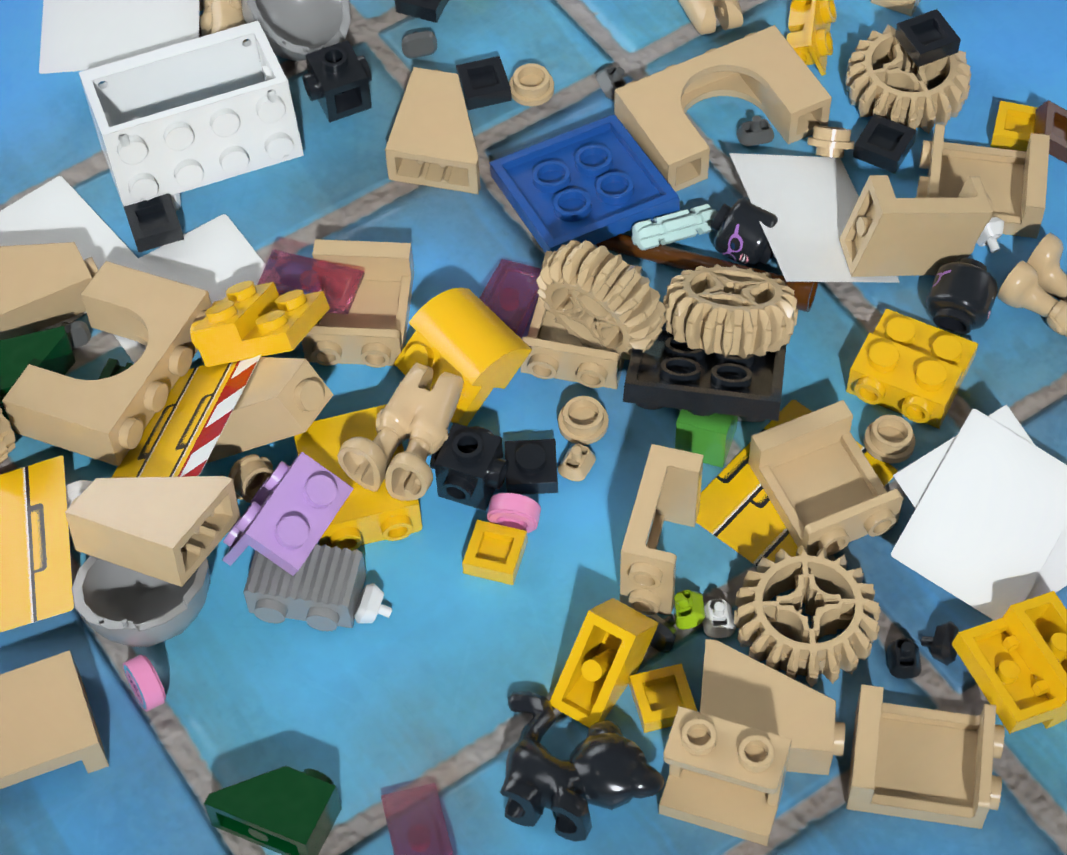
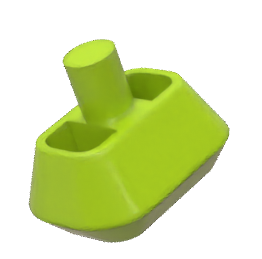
[674,590,705,630]

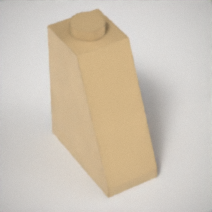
[385,67,481,194]
[0,242,98,340]
[206,357,334,463]
[65,476,240,587]
[700,639,845,775]

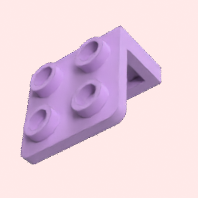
[222,452,354,576]

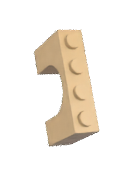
[614,25,832,192]
[2,261,212,467]

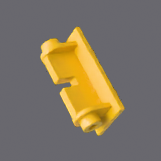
[786,0,837,76]

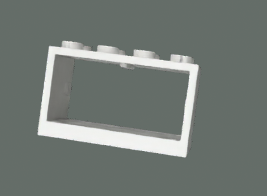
[79,21,304,207]

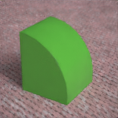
[675,409,738,468]

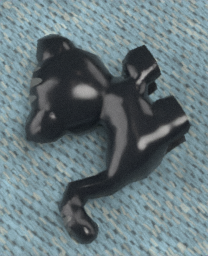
[500,691,664,842]

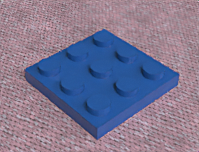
[489,114,680,253]

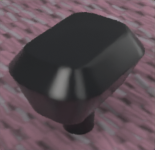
[646,614,677,653]
[921,621,960,666]
[887,638,922,679]

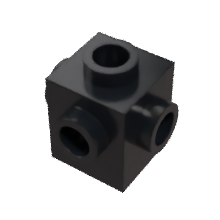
[302,40,372,123]
[430,423,509,511]

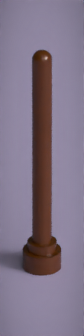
[595,234,818,312]

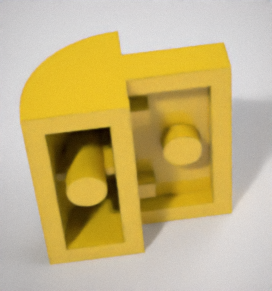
[393,287,532,426]
[952,591,1067,734]

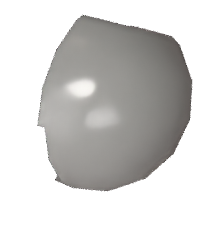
[241,0,351,61]
[72,556,211,647]

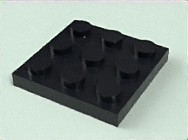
[623,323,786,422]

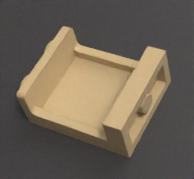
[916,124,1050,238]
[839,175,993,277]
[302,239,414,368]
[520,251,642,389]
[748,400,903,556]
[620,444,704,615]
[0,650,109,789]
[846,684,1005,829]
[659,706,792,846]

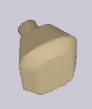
[558,444,596,481]

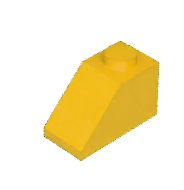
[550,598,659,728]

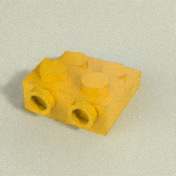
[190,281,330,367]
[846,308,978,429]

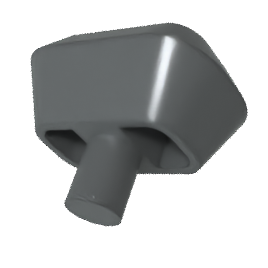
[402,31,437,59]
[596,67,626,100]
[737,115,774,146]
[60,321,91,350]

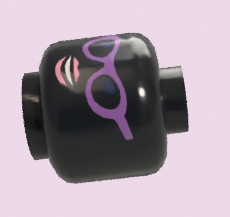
[710,197,778,268]
[926,258,998,335]

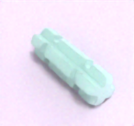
[631,204,717,251]

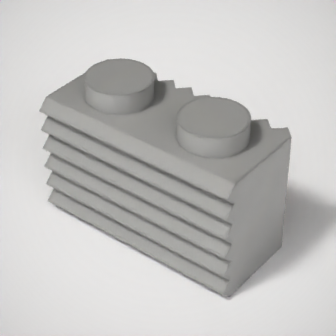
[244,544,366,631]

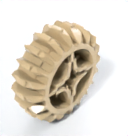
[845,25,971,134]
[536,240,667,360]
[663,264,798,359]
[733,544,881,688]

